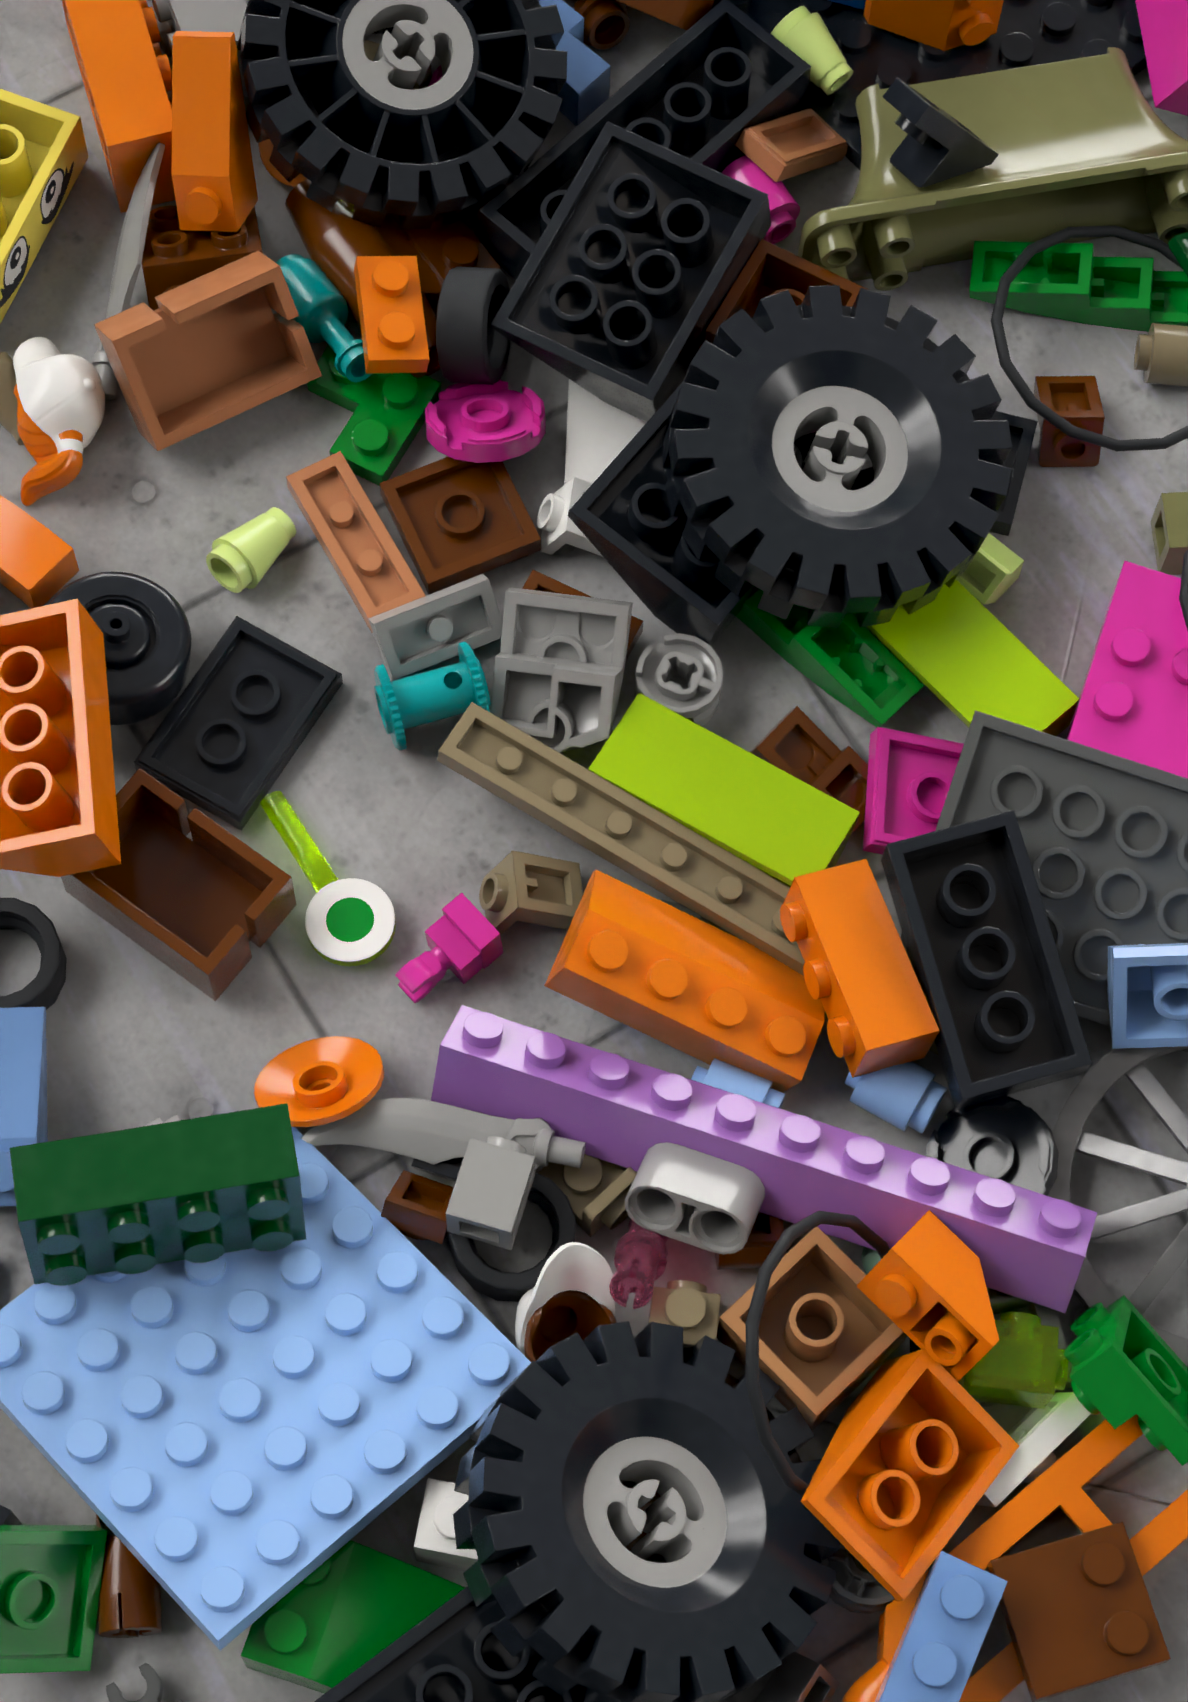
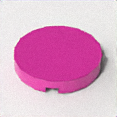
[425,380,546,463]

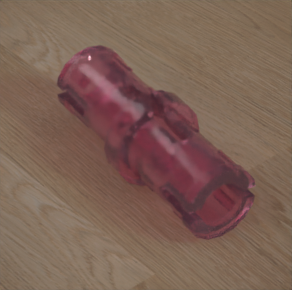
[609,1218,669,1309]

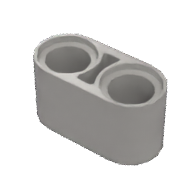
[625,1142,765,1254]

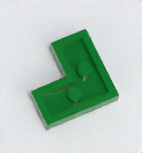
[307,345,442,486]

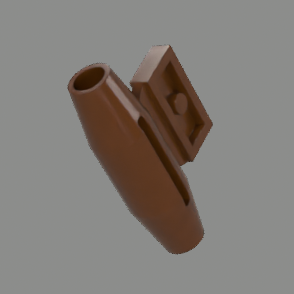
[285,179,501,378]

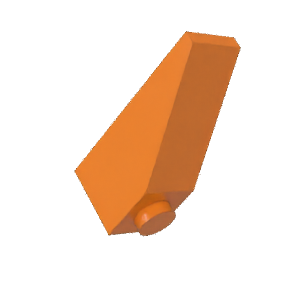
[172,31,258,232]

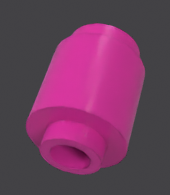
[722,155,800,244]

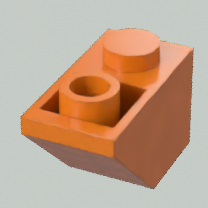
[856,1210,1000,1382]

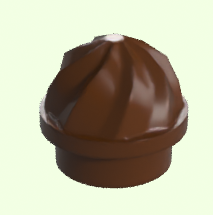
[574,0,630,50]

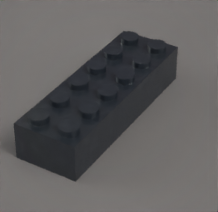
[479,0,811,279]

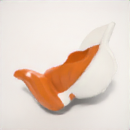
[13,337,105,506]

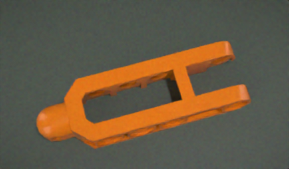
[842,1414,1188,1702]

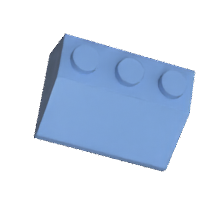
[1107,943,1188,1049]

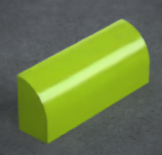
[852,580,1080,736]
[588,693,860,887]

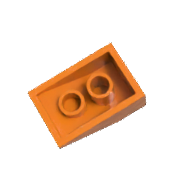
[800,1348,1019,1601]

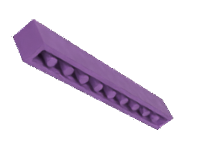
[431,1005,1097,1313]

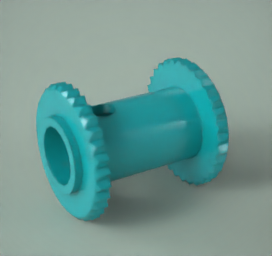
[374,642,491,750]

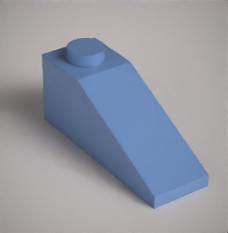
[0,1007,48,1207]

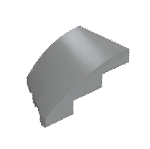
[490,587,633,754]

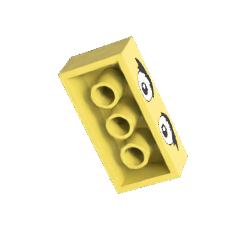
[0,89,89,324]

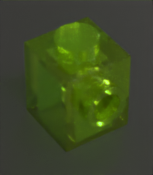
[964,1312,1069,1409]

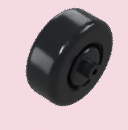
[48,571,192,725]

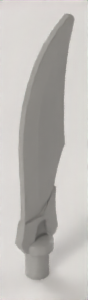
[92,142,165,399]
[301,1098,586,1171]

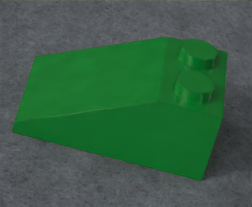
[241,1540,466,1694]

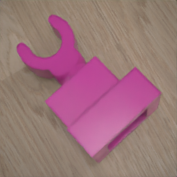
[395,892,503,1003]

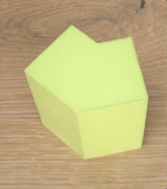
[957,533,1024,605]

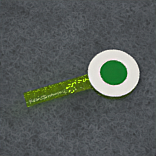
[260,791,396,967]

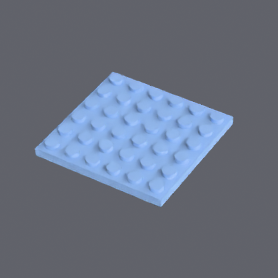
[0,1127,531,1651]

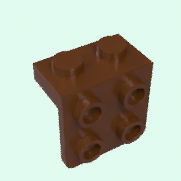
[142,205,271,311]

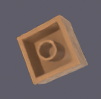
[717,1226,907,1431]

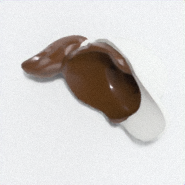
[515,1242,617,1362]

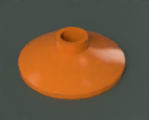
[254,1036,384,1127]

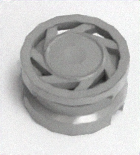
[634,633,724,726]

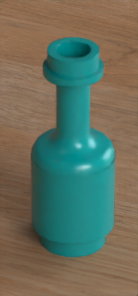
[275,254,373,382]

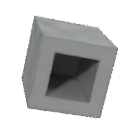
[446,1136,535,1250]

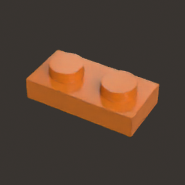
[354,256,430,374]

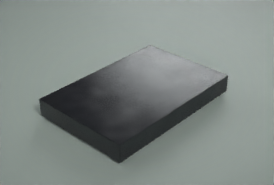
[134,616,343,831]

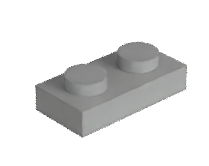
[368,574,503,681]

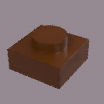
[381,1170,454,1244]

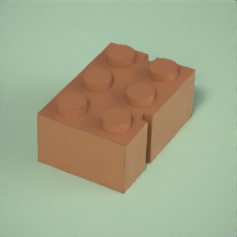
[94,250,322,451]

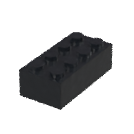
[881,810,1092,1109]

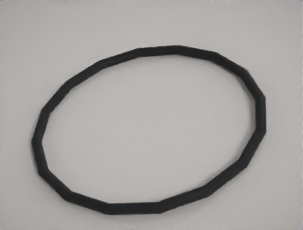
[991,225,1188,452]
[746,1211,921,1497]

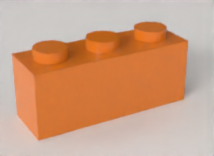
[780,859,940,1078]

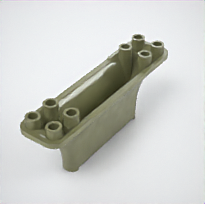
[798,47,1188,291]

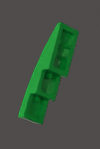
[969,241,1188,332]
[736,589,924,728]

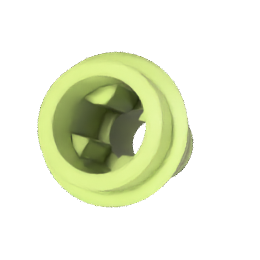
[771,6,853,95]
[206,507,296,593]

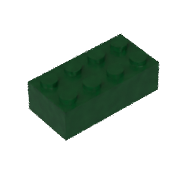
[10,1103,306,1286]

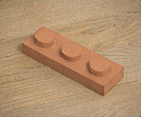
[286,451,426,633]

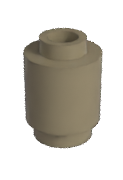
[1134,323,1188,387]

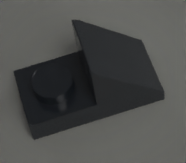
[883,77,999,188]

